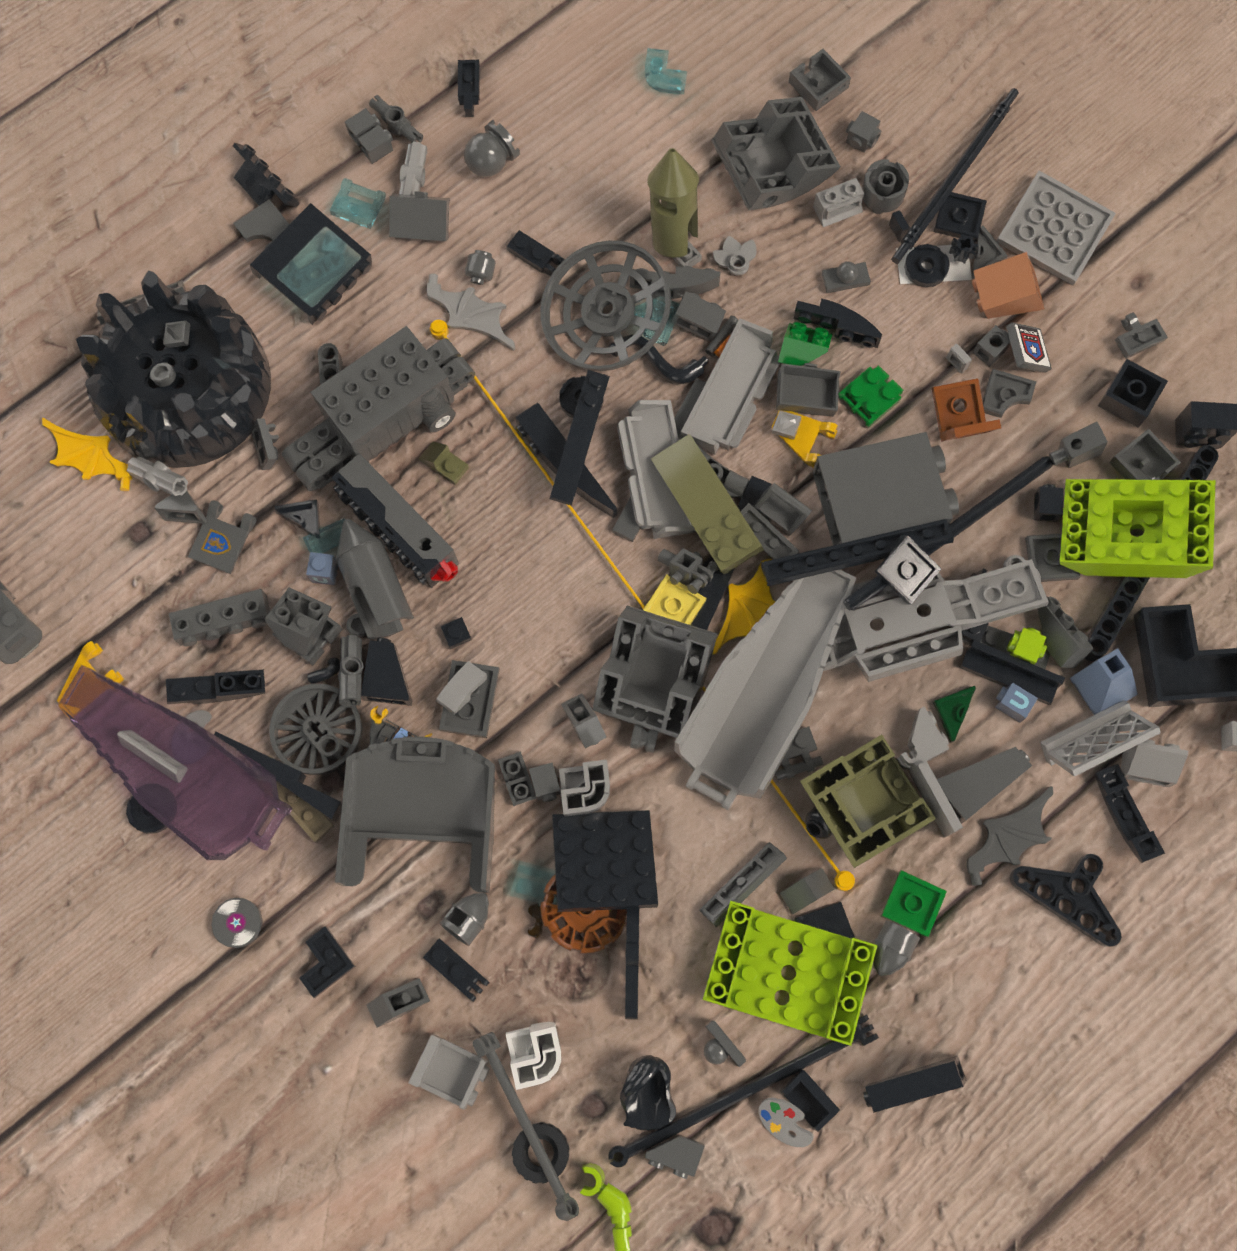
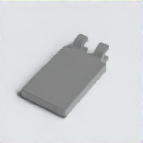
[896,745,963,838]

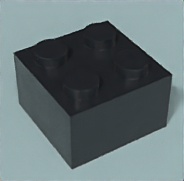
[1098,359,1168,428]
[1175,401,1237,449]

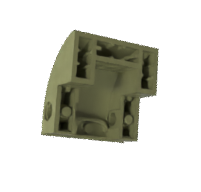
[800,734,936,868]

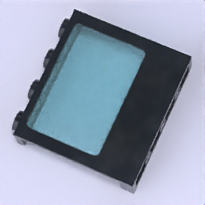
[250,203,372,325]

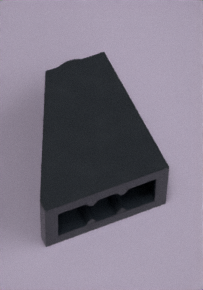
[361,638,412,706]

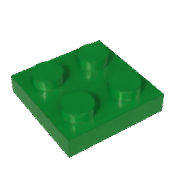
[881,870,947,938]

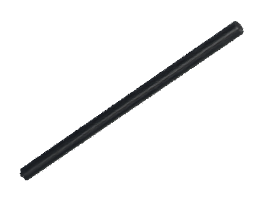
[843,456,1053,611]

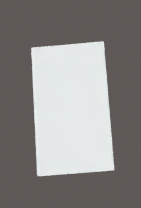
[896,245,972,284]

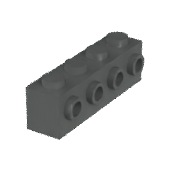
[169,589,270,647]

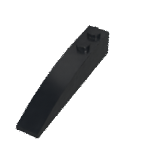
[549,370,610,506]
[515,403,617,518]

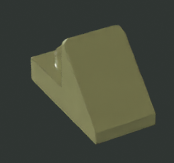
[419,441,469,485]

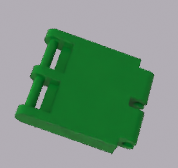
[838,365,904,428]

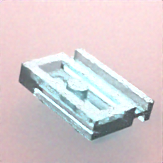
[510,861,557,905]

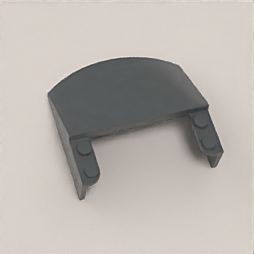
[335,737,495,893]

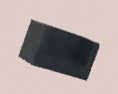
[780,1070,840,1132]

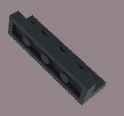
[960,640,1065,705]

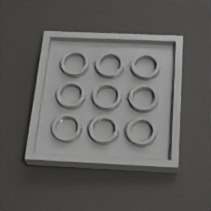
[996,171,1116,285]

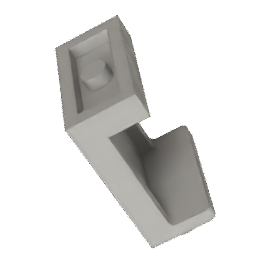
[408,1034,490,1110]

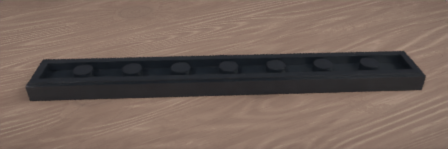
[691,476,772,630]
[761,519,954,586]

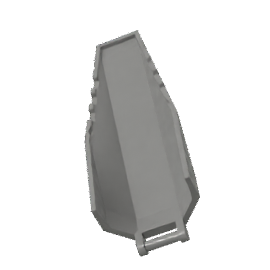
[674,570,856,810]

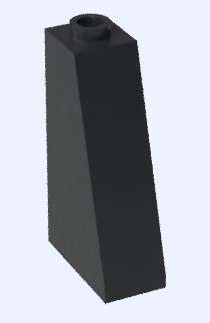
[863,1055,967,1113]

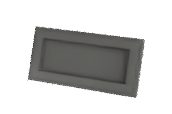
[822,261,871,293]
[704,1020,746,1067]

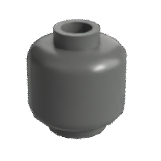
[465,250,496,285]

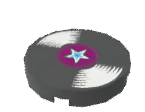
[211,898,263,948]

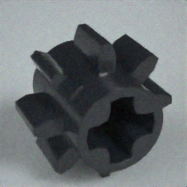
[949,234,978,264]

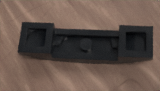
[1095,764,1165,863]

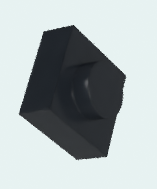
[440,617,472,649]

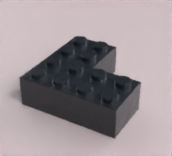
[1134,604,1237,707]

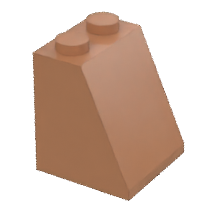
[972,252,1045,319]

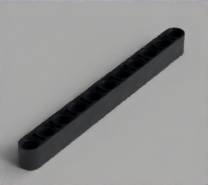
[1085,445,1219,661]

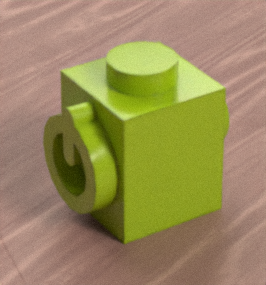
[1006,628,1047,665]

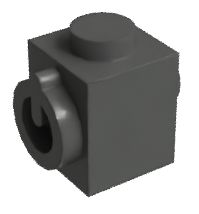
[846,111,882,153]

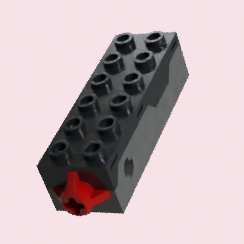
[331,453,459,588]

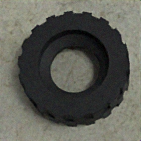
[512,1122,570,1184]

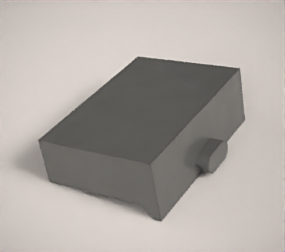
[389,191,450,241]
[776,363,841,417]

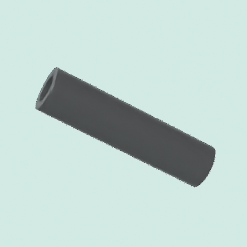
[705,315,739,357]

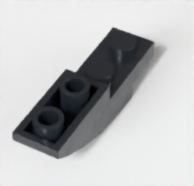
[793,298,882,348]
[166,669,265,705]

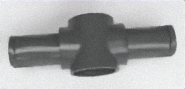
[369,95,423,143]

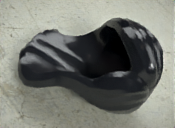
[620,1055,676,1130]

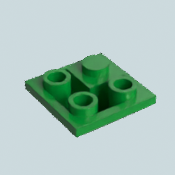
[778,322,832,366]

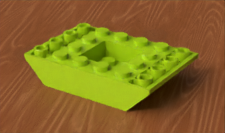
[1060,479,1216,578]

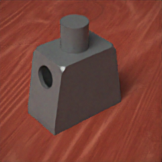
[1049,422,1108,468]

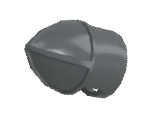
[440,893,489,946]
[873,920,920,976]

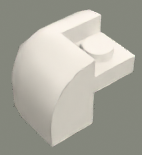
[506,1022,561,1090]

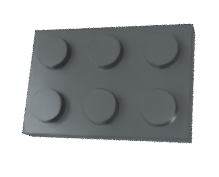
[439,660,500,738]

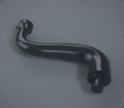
[608,334,709,384]

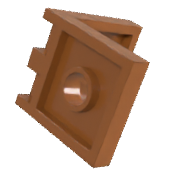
[931,378,1001,442]

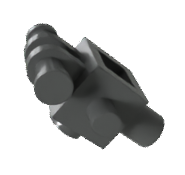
[658,548,719,594]

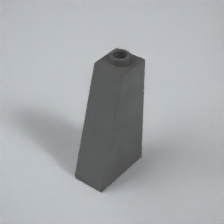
[937,747,1032,824]

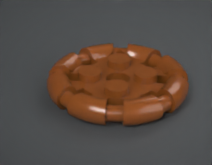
[540,875,627,954]

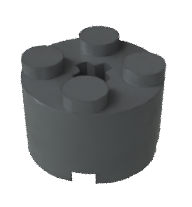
[862,159,909,214]

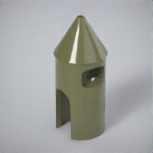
[647,148,699,258]

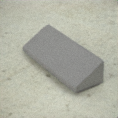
[117,730,188,783]

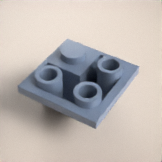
[1070,648,1138,715]

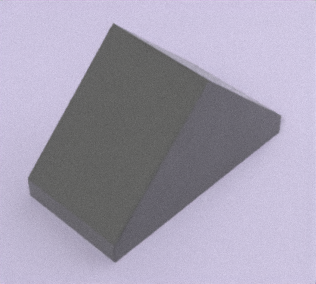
[155,491,207,524]
[780,868,835,915]

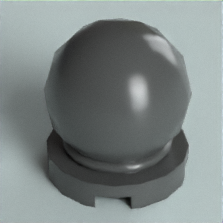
[464,120,520,177]

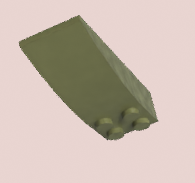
[651,434,764,575]

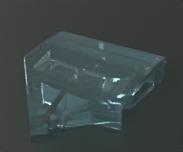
[634,296,679,346]

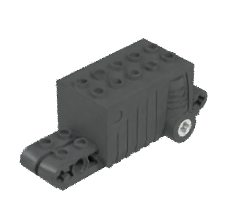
[282,326,475,491]

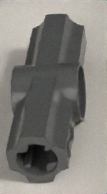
[338,635,363,708]

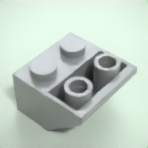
[1121,739,1188,787]

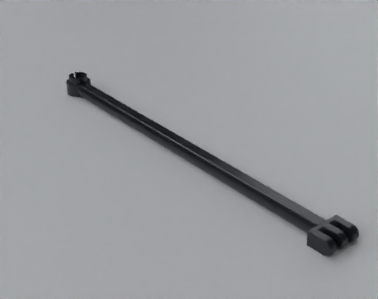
[608,1014,879,1168]

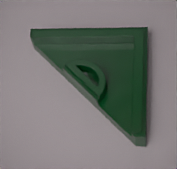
[933,685,976,743]

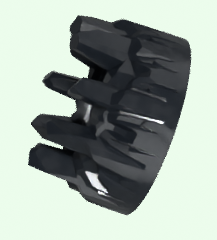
[76,270,271,468]

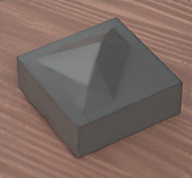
[163,321,190,348]

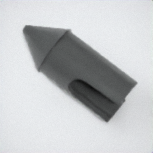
[335,519,414,639]

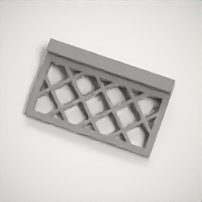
[1040,700,1161,777]

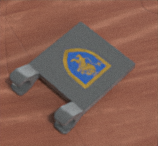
[188,500,257,574]

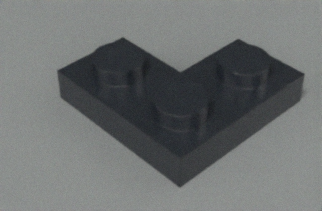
[299,926,356,998]

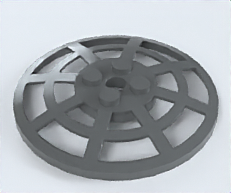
[540,240,671,371]

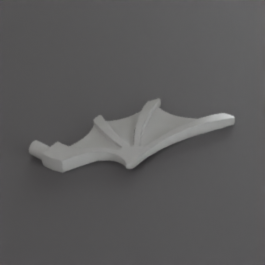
[427,274,515,351]

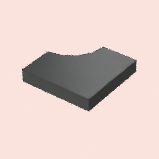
[233,199,289,243]
[982,369,1037,418]

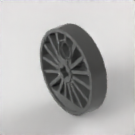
[269,684,362,775]

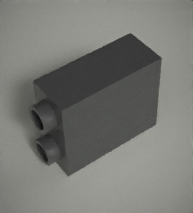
[812,432,959,545]

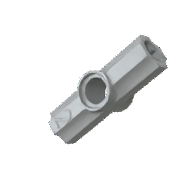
[399,142,427,195]
[126,456,188,496]

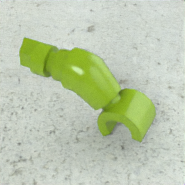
[580,1163,632,1251]

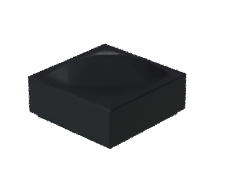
[889,210,910,242]

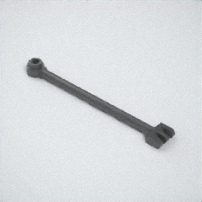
[473,1032,579,1221]

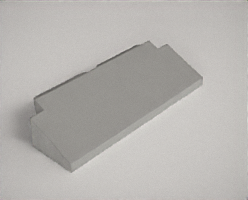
[681,319,780,455]
[617,400,696,539]

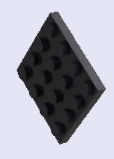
[552,810,658,912]

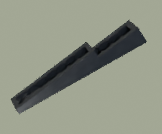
[213,731,342,822]

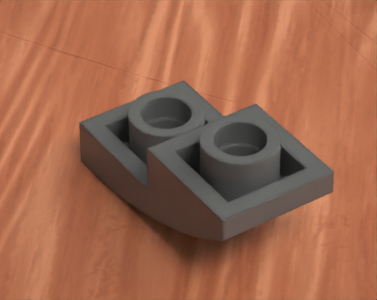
[498,751,536,806]

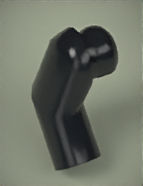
[308,658,340,684]

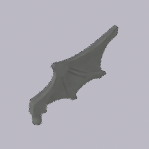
[966,786,1053,886]

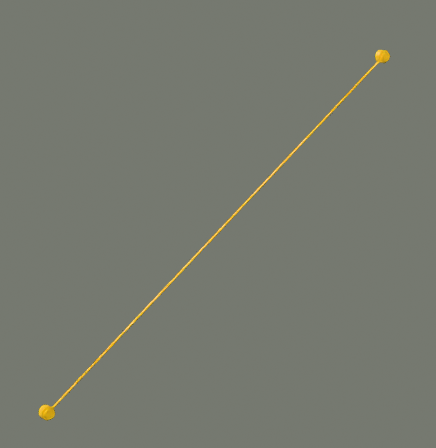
[430,320,855,891]

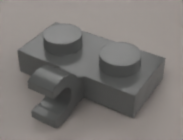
[1115,312,1168,359]

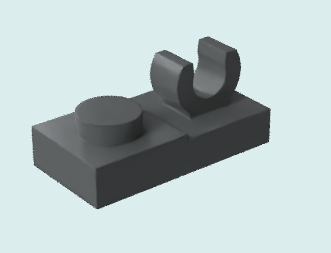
[251,418,279,470]

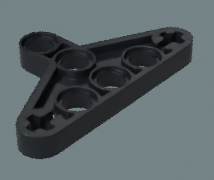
[1010,854,1122,947]
[625,908,640,1020]

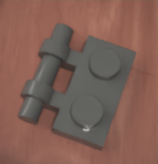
[775,726,823,780]

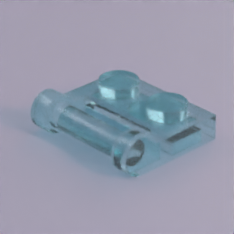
[330,178,386,229]

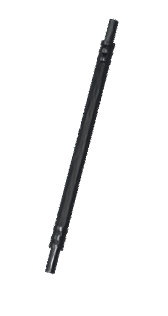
[891,88,1019,264]

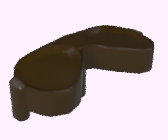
[527,903,543,939]

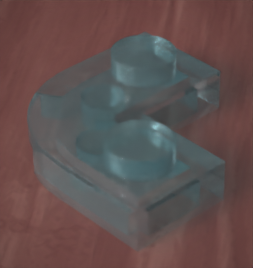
[645,48,687,95]

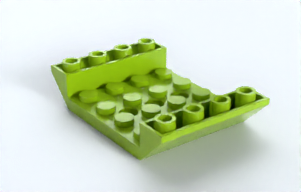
[703,901,877,1046]

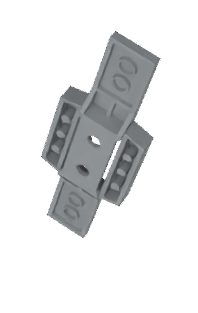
[824,559,1049,682]

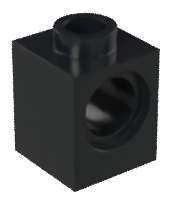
[1034,484,1063,522]

